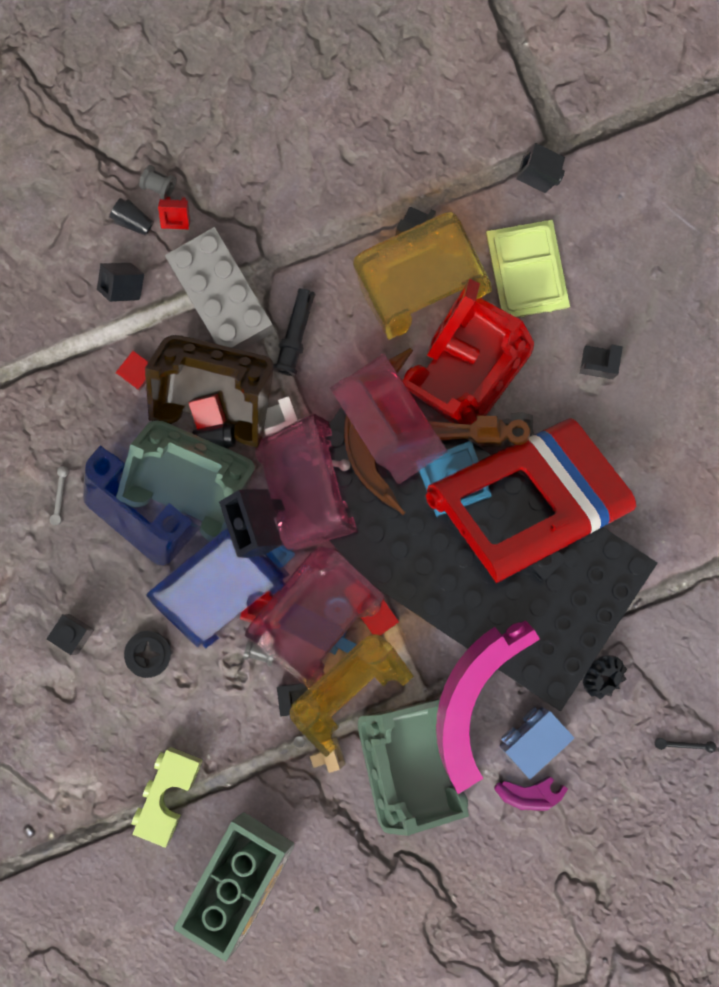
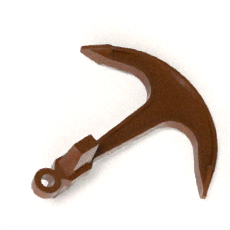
[344,348,530,515]

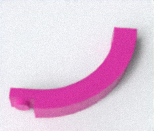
[436,620,540,794]

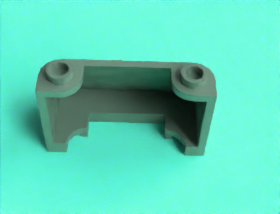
[116,421,255,546]
[358,699,469,836]

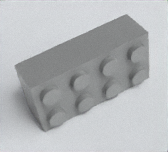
[165,227,274,350]

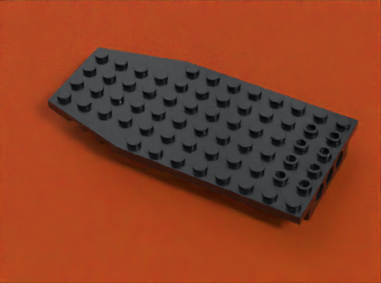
[284,396,658,711]

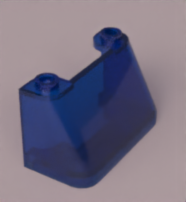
[146,528,290,649]

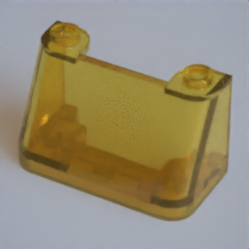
[353,212,492,340]
[290,634,414,757]

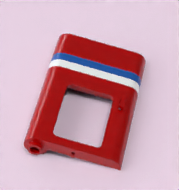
[426,418,636,583]

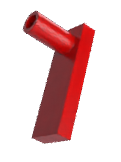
[427,278,480,365]

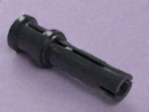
[273,288,316,376]

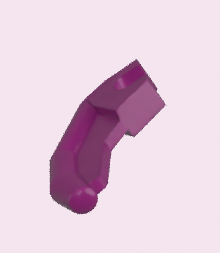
[494,776,568,811]

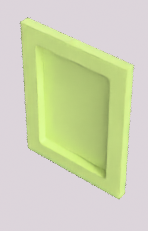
[486,220,570,317]

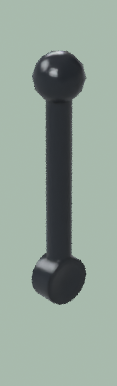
[654,738,717,753]

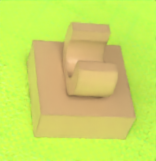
[310,736,346,773]

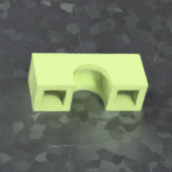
[131,747,203,848]

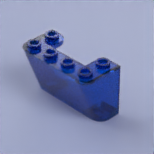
[83,445,200,565]

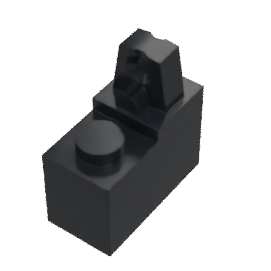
[219,489,285,558]

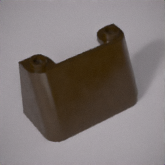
[145,335,274,448]

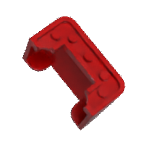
[401,296,534,425]

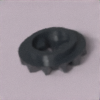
[124,631,172,678]
[583,655,627,700]

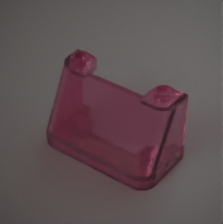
[255,414,358,551]
[245,546,385,689]

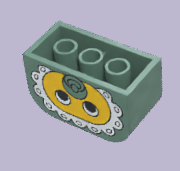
[174,812,295,962]

